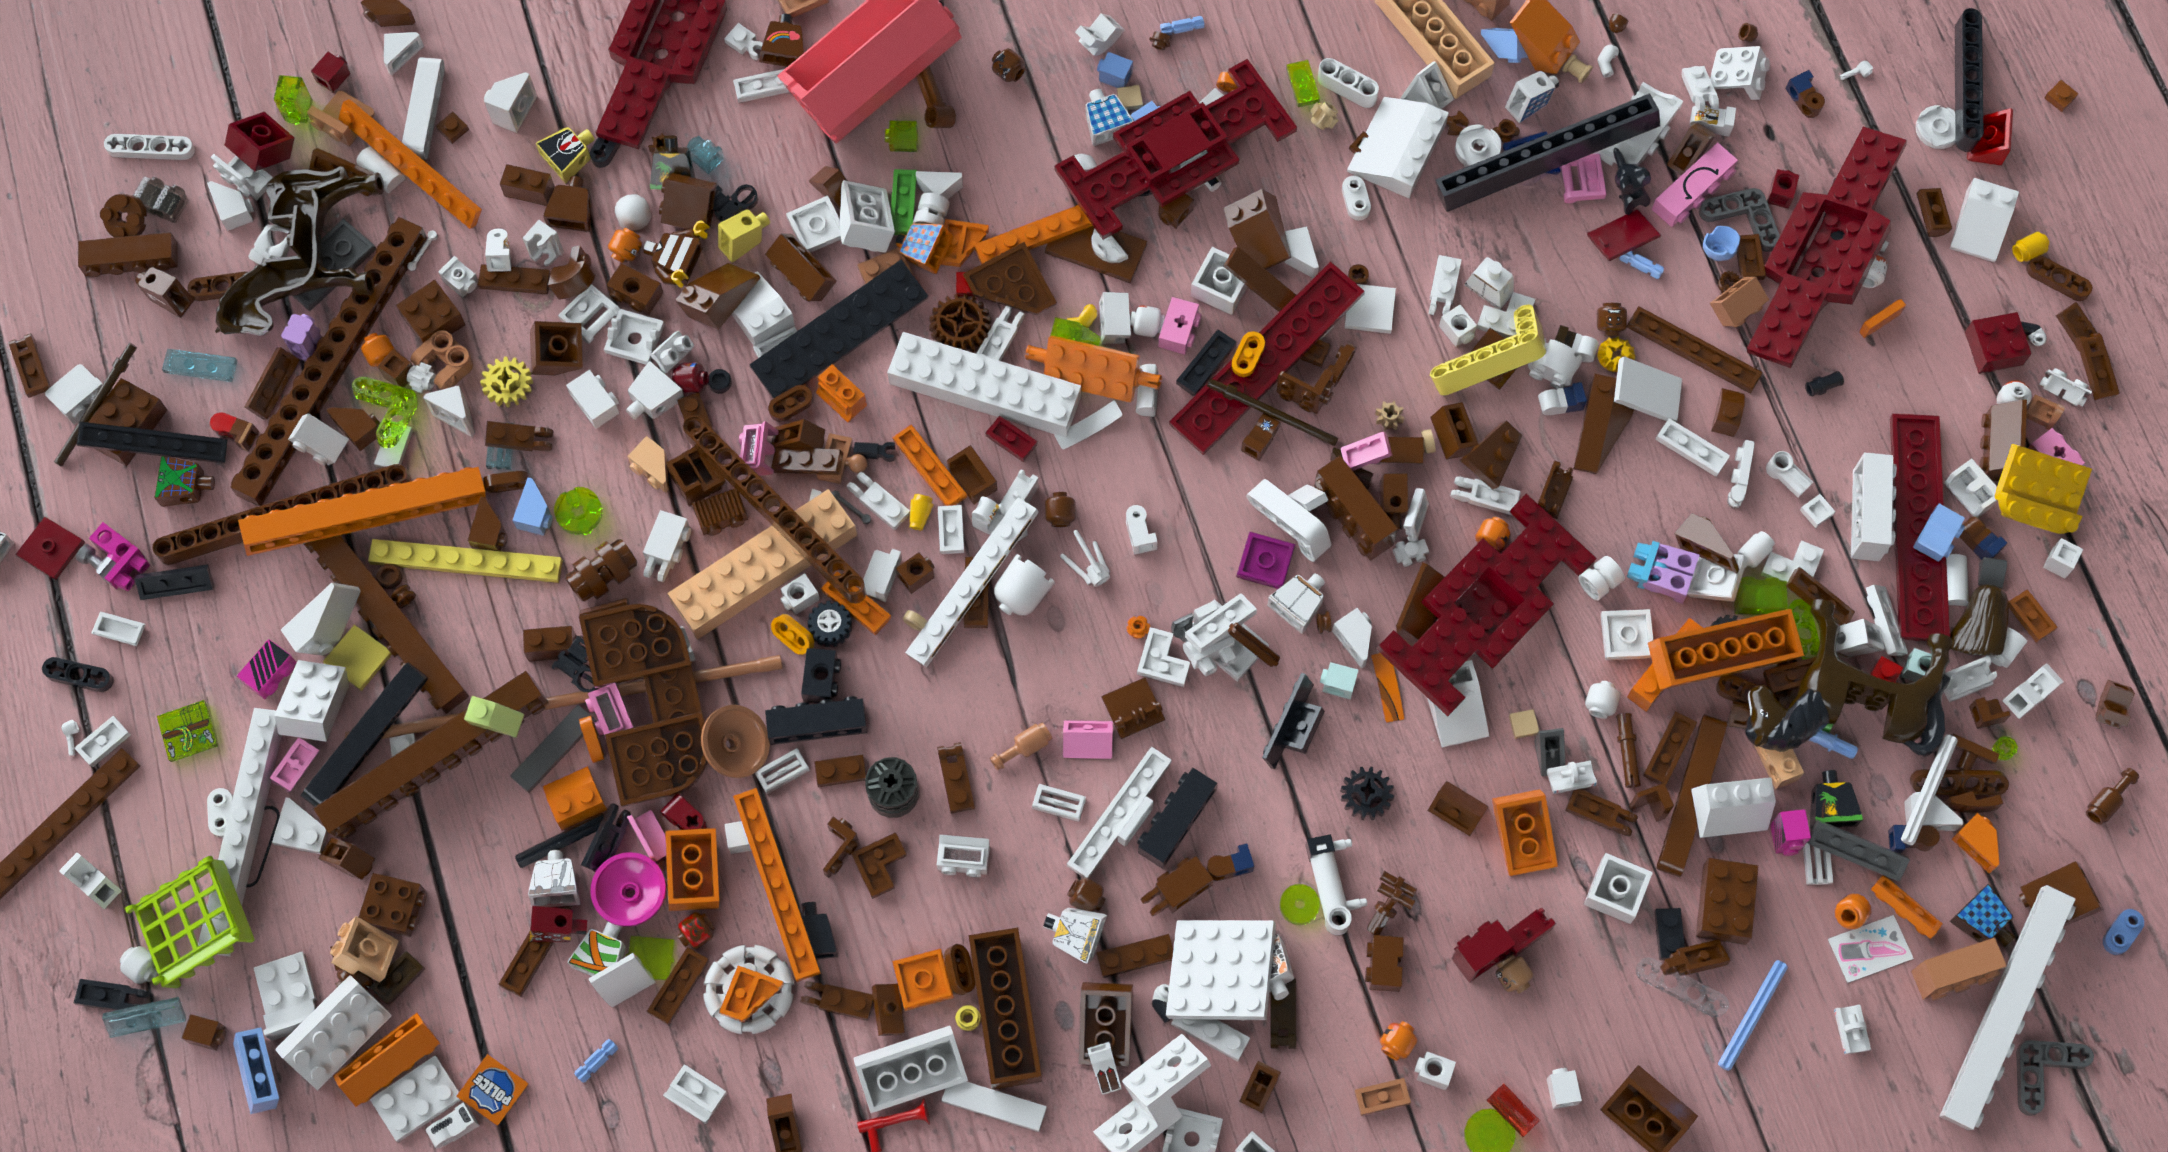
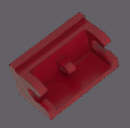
[1507,908,1556,957]

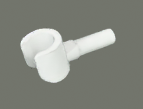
[1840,61,1873,80]
[61,720,80,756]

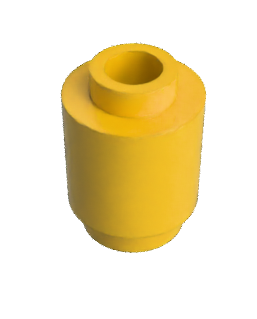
[2012,232,2049,262]

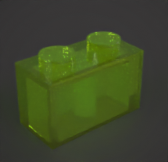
[273,75,313,124]
[1734,576,1788,615]

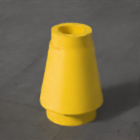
[909,494,934,531]

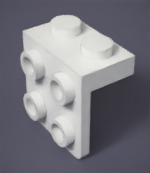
[1710,46,1770,100]
[210,154,273,200]
[45,364,110,425]

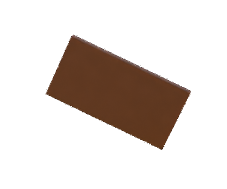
[1045,226,1147,283]

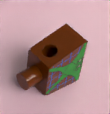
[154,456,215,507]

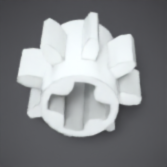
[407,362,436,393]

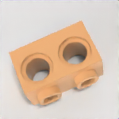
[1754,745,1804,790]

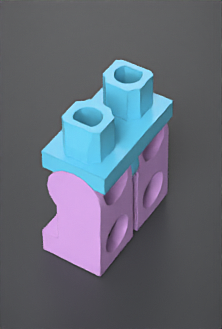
[1627,541,1699,604]

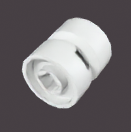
[913,193,950,225]
[1578,556,1625,601]

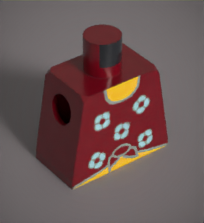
[530,906,588,942]

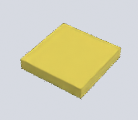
[323,625,392,691]

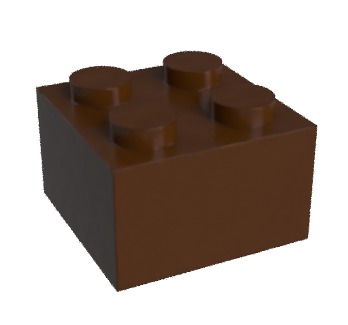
[396,280,466,344]

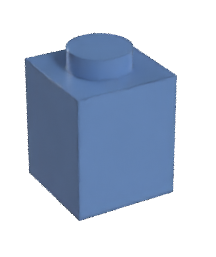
[1097,52,1133,88]

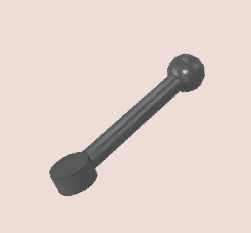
[832,490,871,524]

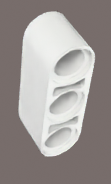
[1318,58,1379,108]

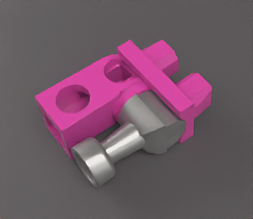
[76,522,150,591]

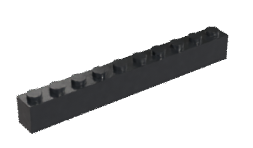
[1435,93,1660,212]

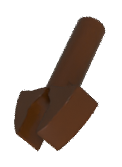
[1446,110,1469,136]

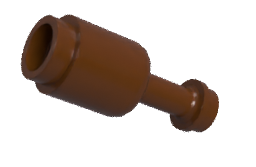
[2086,768,2140,825]

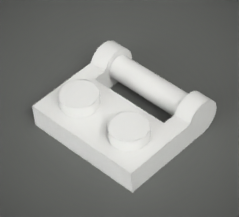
[558,284,620,344]

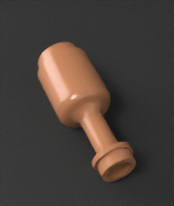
[990,722,1053,771]

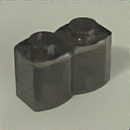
[133,177,189,223]

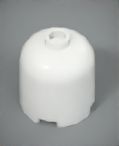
[994,554,1055,615]

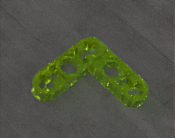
[352,376,418,448]

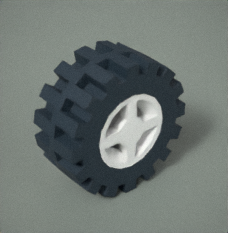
[808,601,852,647]

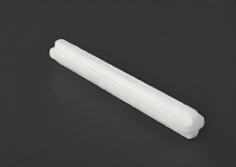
[1901,734,1958,845]

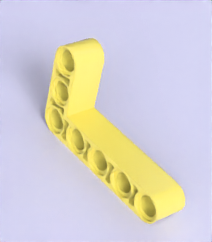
[1430,305,1546,395]

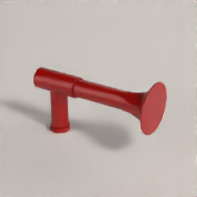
[857,1098,930,1152]

